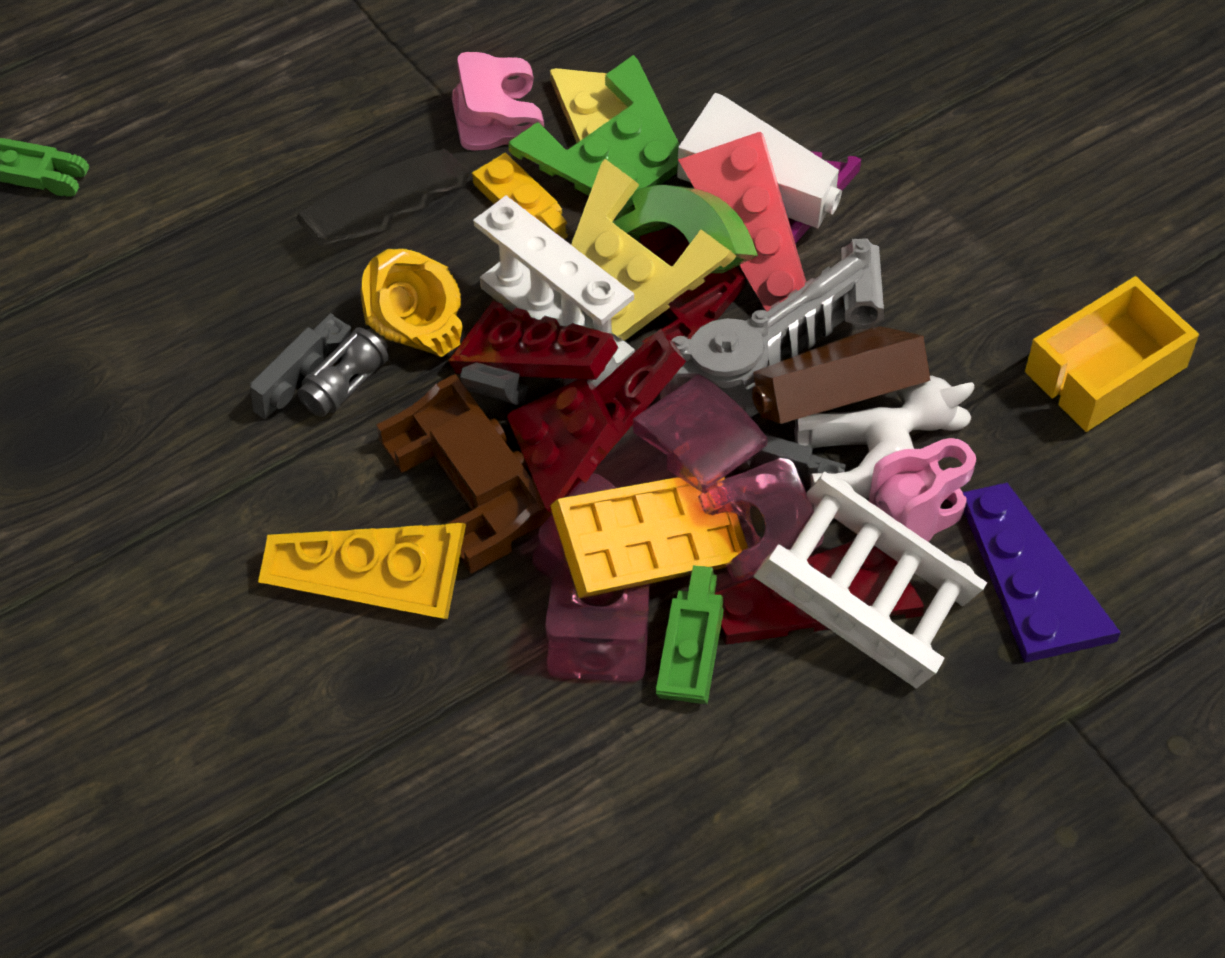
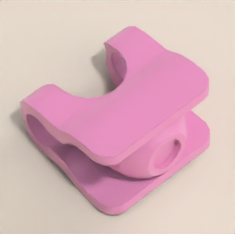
[452,52,544,151]
[868,438,976,542]

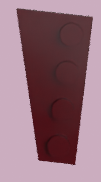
[449,301,619,380]

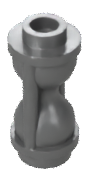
[298,327,388,417]

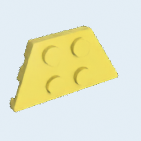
[550,68,628,143]

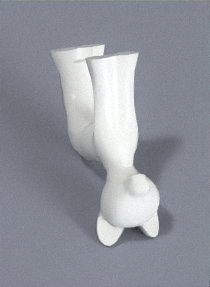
[794,376,974,514]

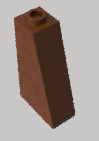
[752,326,931,424]

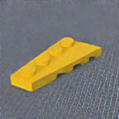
[258,523,466,619]

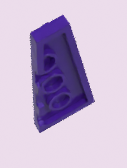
[963,483,1121,663]

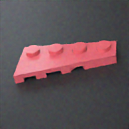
[678,132,806,312]

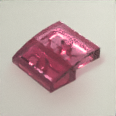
[633,374,768,492]

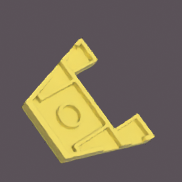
[571,159,736,341]

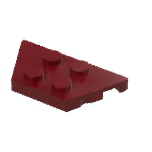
[507,379,619,515]

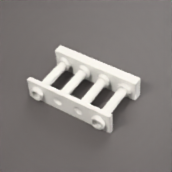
[473,195,635,363]
[753,471,987,689]

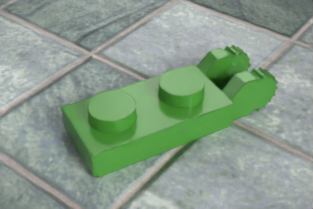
[0,138,89,197]

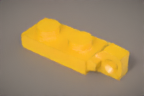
[472,153,568,239]

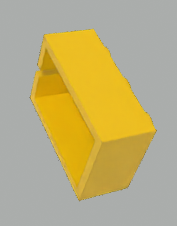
[1025,276,1199,432]

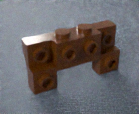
[376,374,552,574]

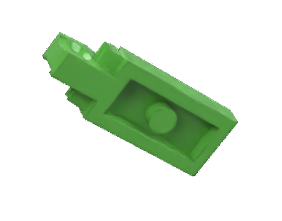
[656,565,724,704]

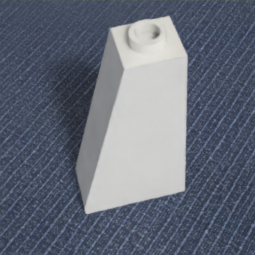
[677,93,842,228]

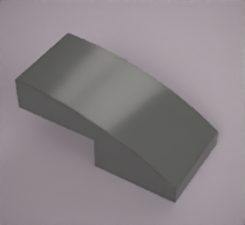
[460,363,529,405]

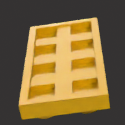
[550,469,751,598]

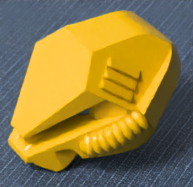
[360,249,462,357]

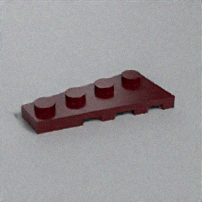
[564,329,686,498]
[715,541,925,645]

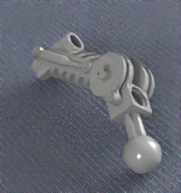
[563,238,884,422]

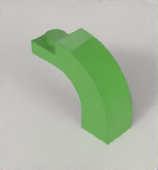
[613,185,758,274]

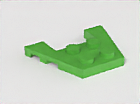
[509,55,680,210]

